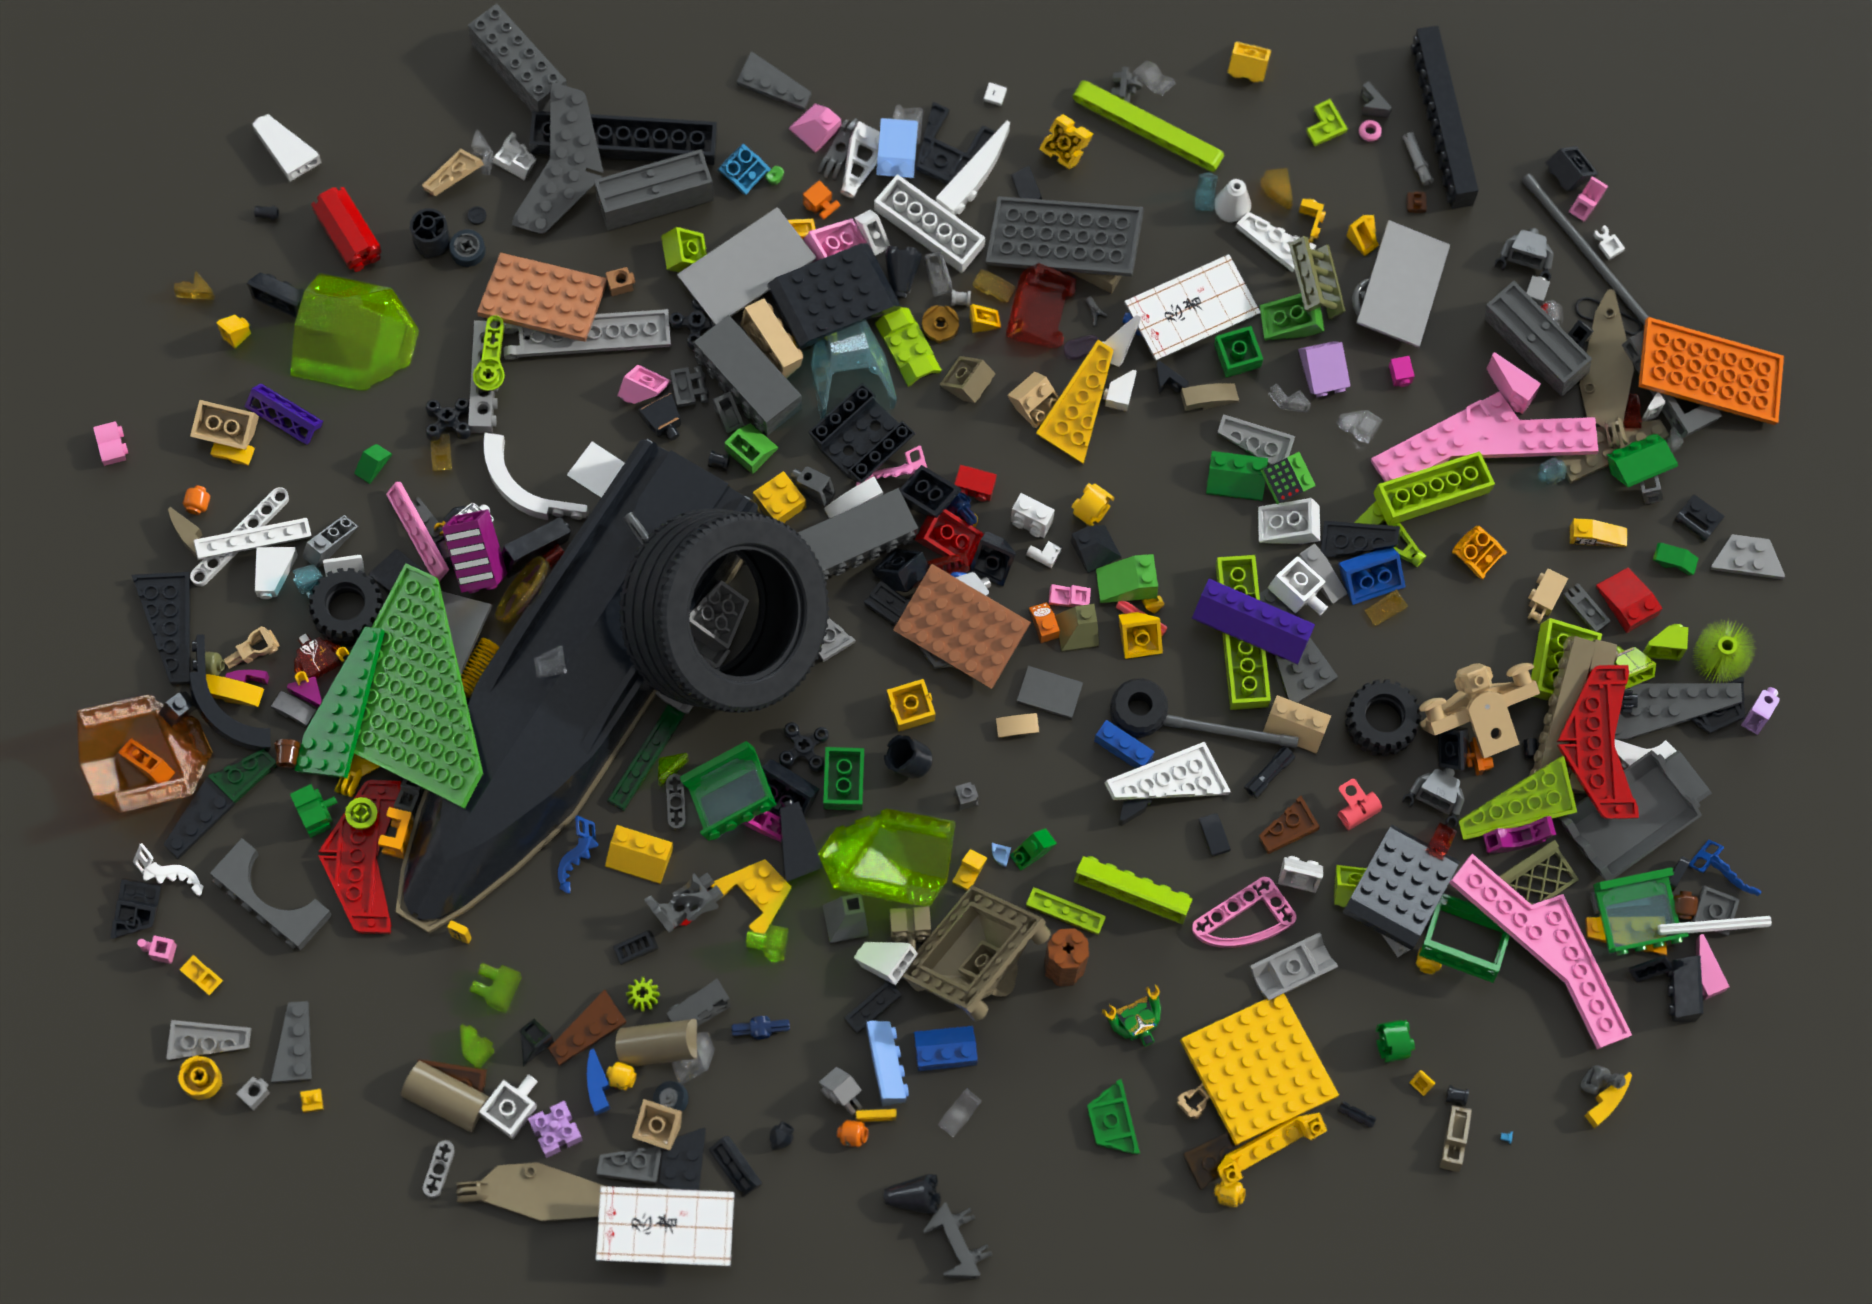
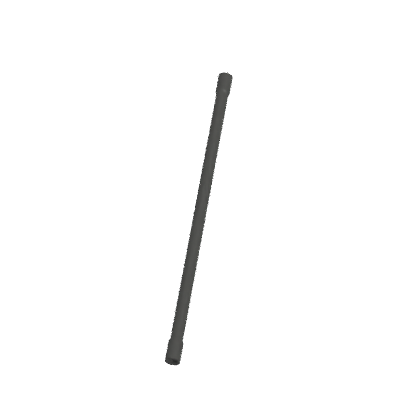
[1521,173,1648,326]

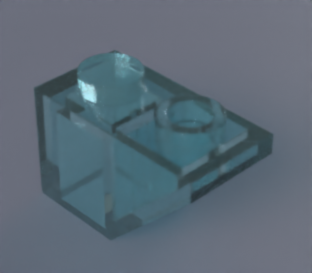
[292,564,325,598]

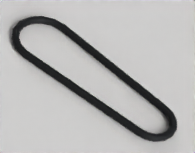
[1575,297,1642,335]

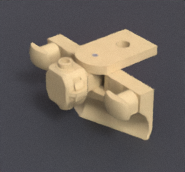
[1419,663,1540,758]

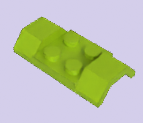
[875,308,942,387]

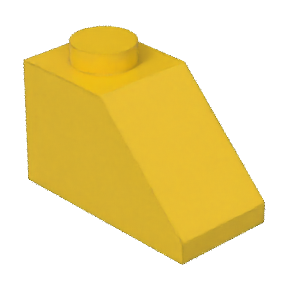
[217,315,251,349]

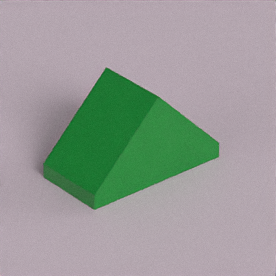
[354,444,392,484]

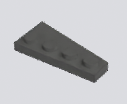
[737,51,811,110]
[271,1001,312,1083]

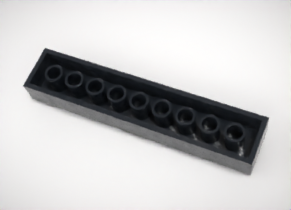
[1410,25,1479,209]
[529,111,717,165]

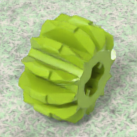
[626,977,660,1012]

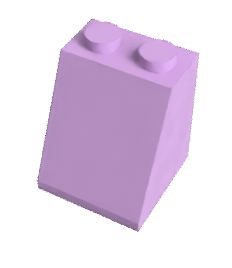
[1298,341,1351,397]

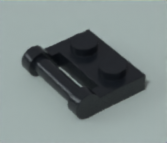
[1674,494,1725,542]

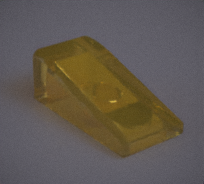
[1365,589,1408,626]

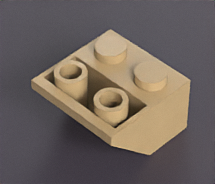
[1007,372,1059,428]

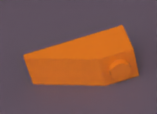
[118,738,175,787]

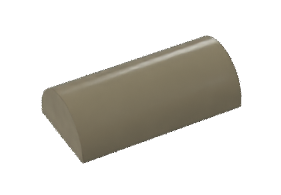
[615,1019,697,1067]
[401,1061,490,1133]

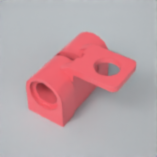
[1337,779,1382,831]

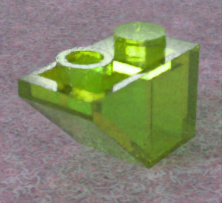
[460,1023,495,1068]

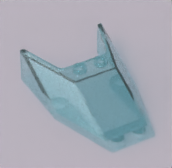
[811,320,897,419]

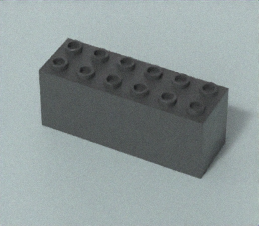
[468,4,567,112]
[594,149,714,231]
[1485,281,1592,397]
[694,315,802,436]
[798,488,918,581]

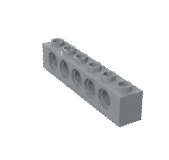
[468,321,498,433]

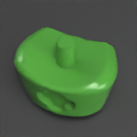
[765,166,784,185]

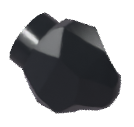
[769,1121,794,1151]

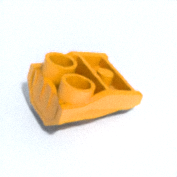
[1452,526,1507,579]

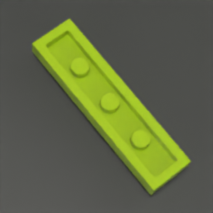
[1026,887,1106,935]

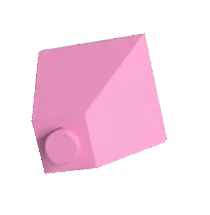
[789,104,841,153]
[618,365,671,404]

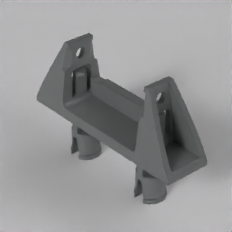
[923,1202,992,1279]

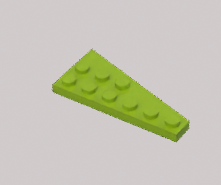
[1458,756,1577,840]

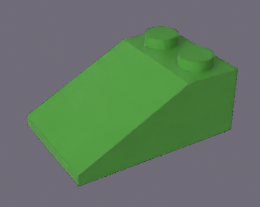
[1260,293,1324,340]
[1096,554,1158,603]

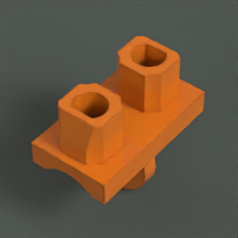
[1466,737,1494,776]

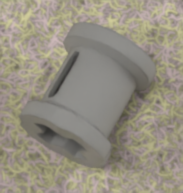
[951,290,971,307]

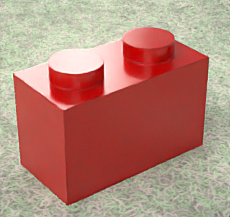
[954,465,997,502]

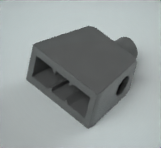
[790,467,835,508]

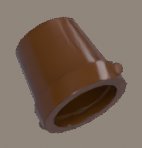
[274,739,301,768]

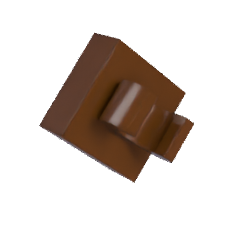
[1407,192,1427,213]

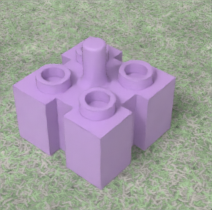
[528,1101,583,1158]

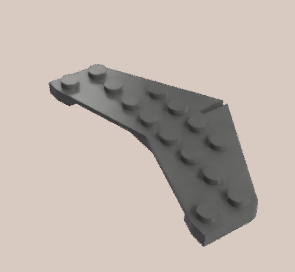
[512,82,603,234]

